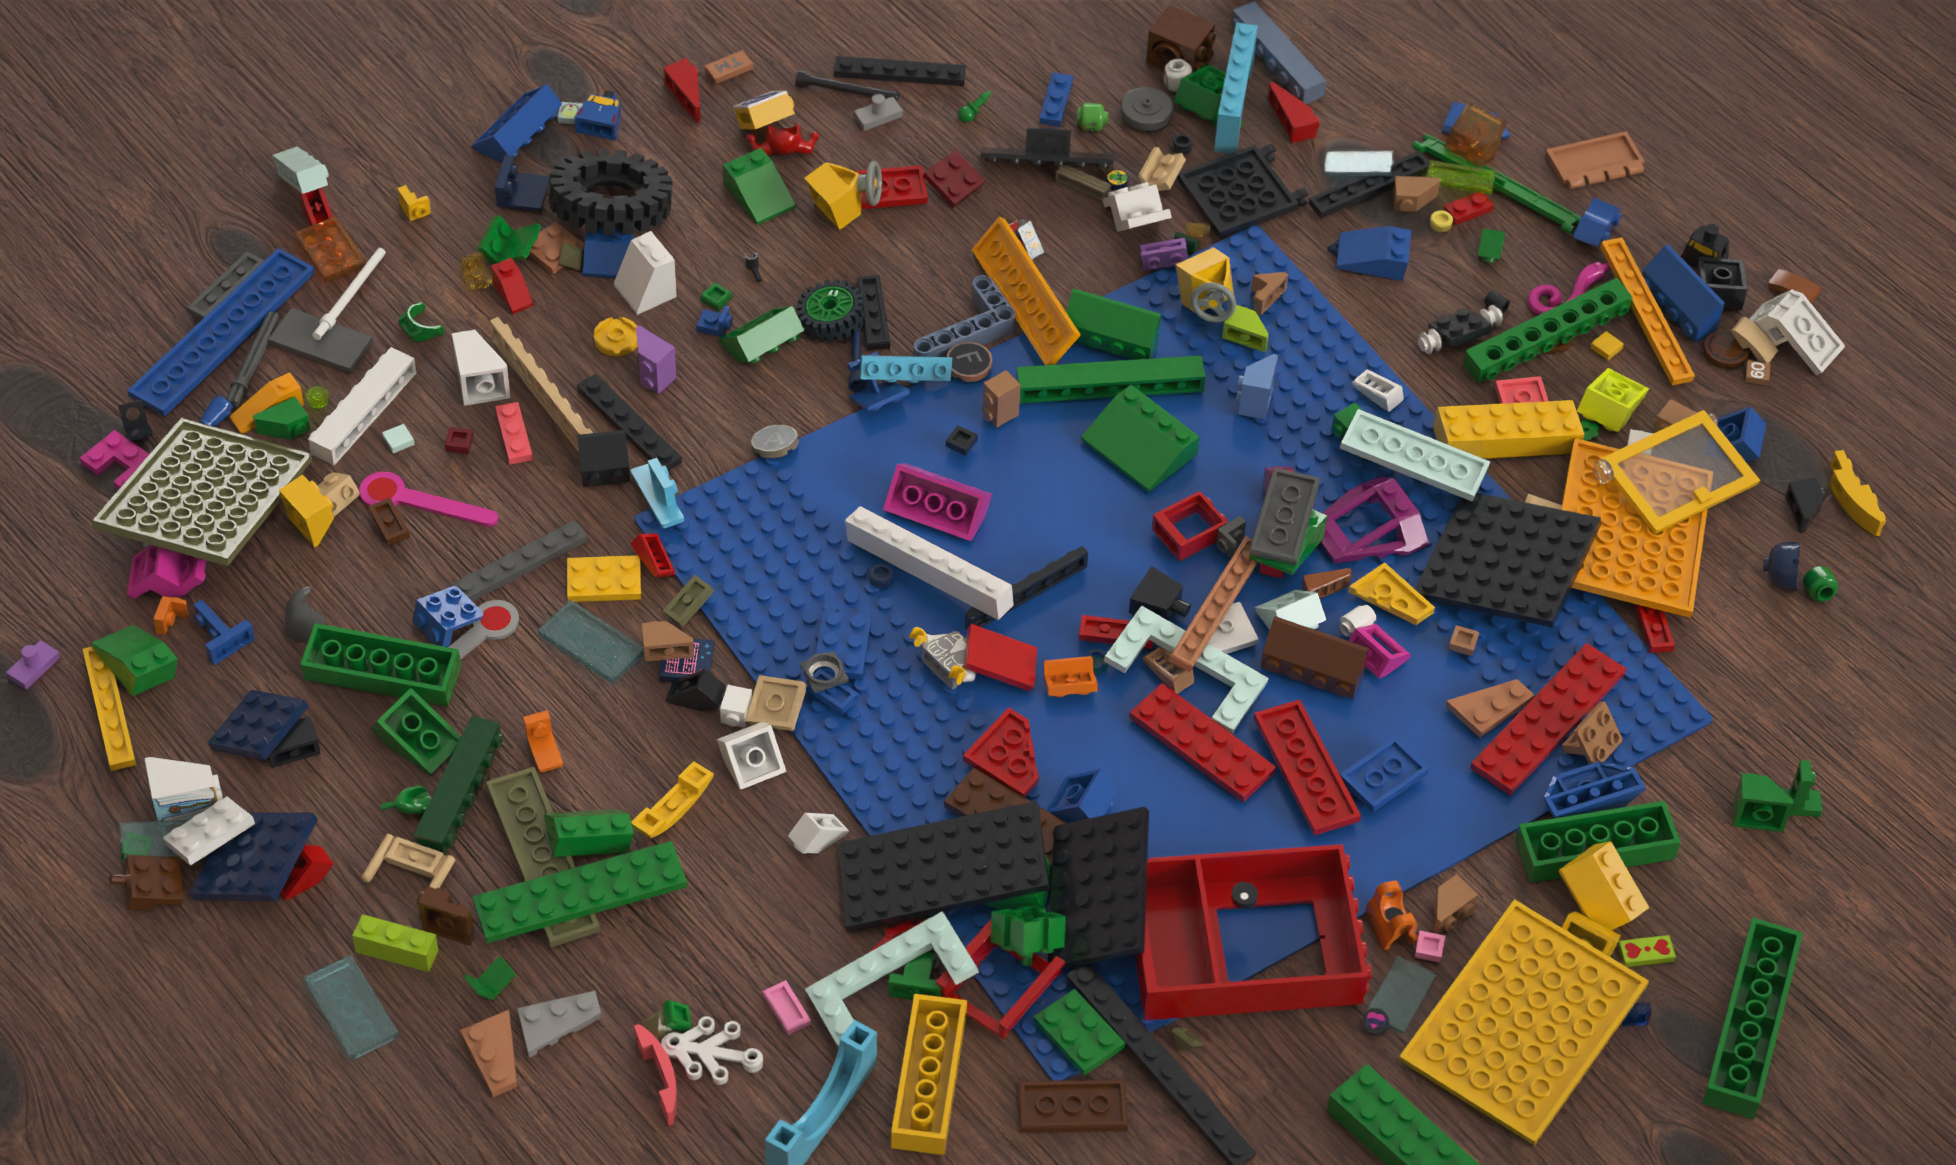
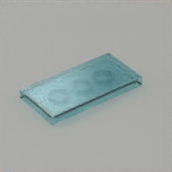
[538,600,644,684]
[304,955,399,1060]

